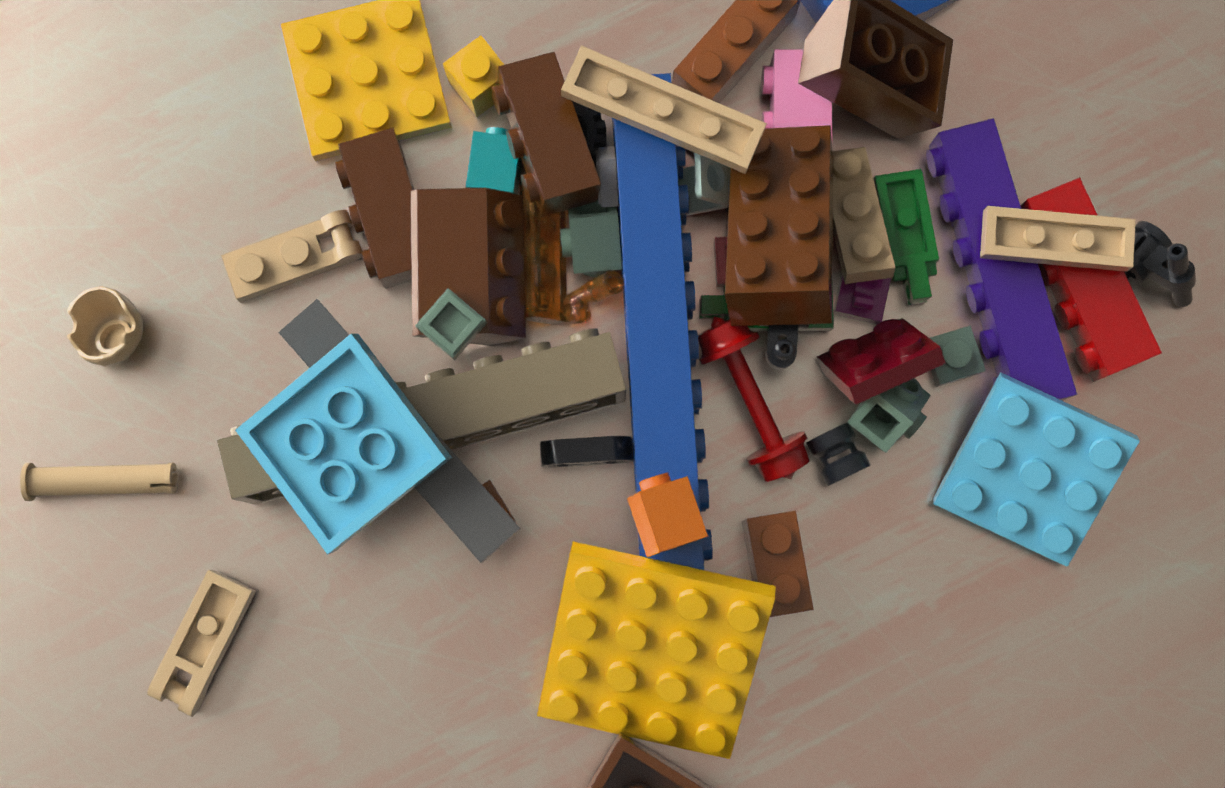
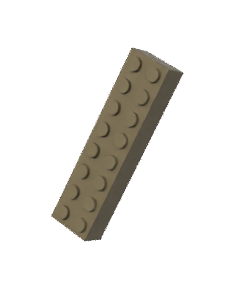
[217,328,626,505]

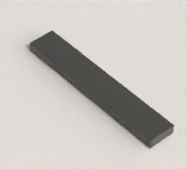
[278,299,521,563]

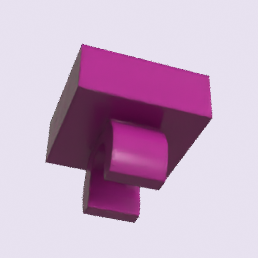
[833,272,891,325]

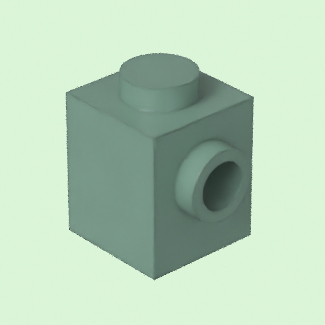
[560,200,622,277]

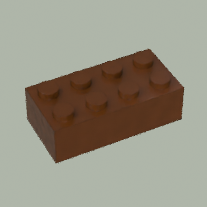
[725,125,833,326]

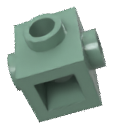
[847,378,931,453]

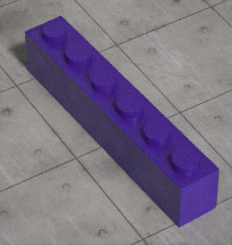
[926,118,1077,401]

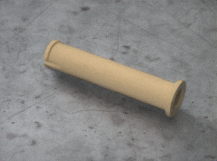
[20,463,178,501]

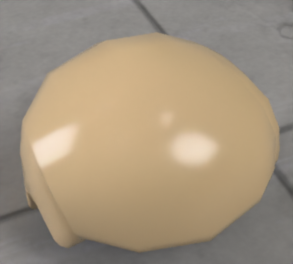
[67,286,143,367]

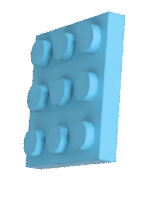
[235,334,452,555]
[933,372,1140,567]

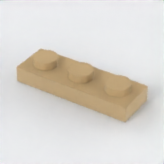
[832,147,895,284]
[980,206,1136,271]

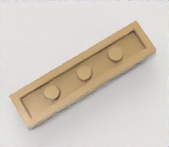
[561,45,767,174]

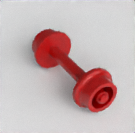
[698,317,810,482]

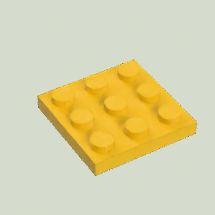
[281,0,452,161]

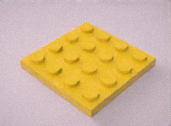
[537,541,776,759]

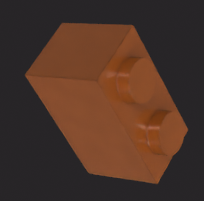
[742,510,814,617]

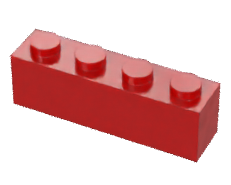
[1020,177,1162,382]

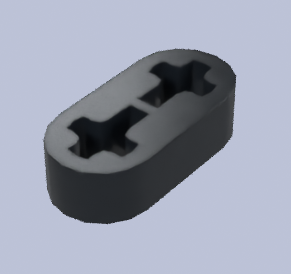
[540,436,633,467]

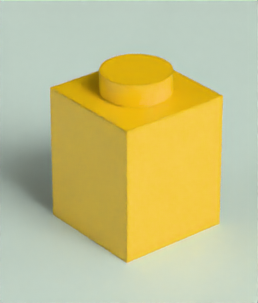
[443,35,504,118]

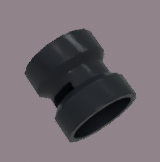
[806,422,871,487]

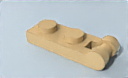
[221,210,363,303]
[147,570,256,717]

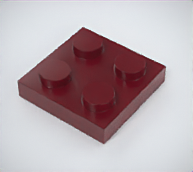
[817,318,946,405]

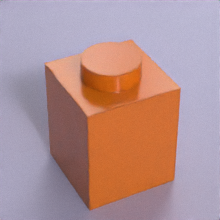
[627,472,708,557]

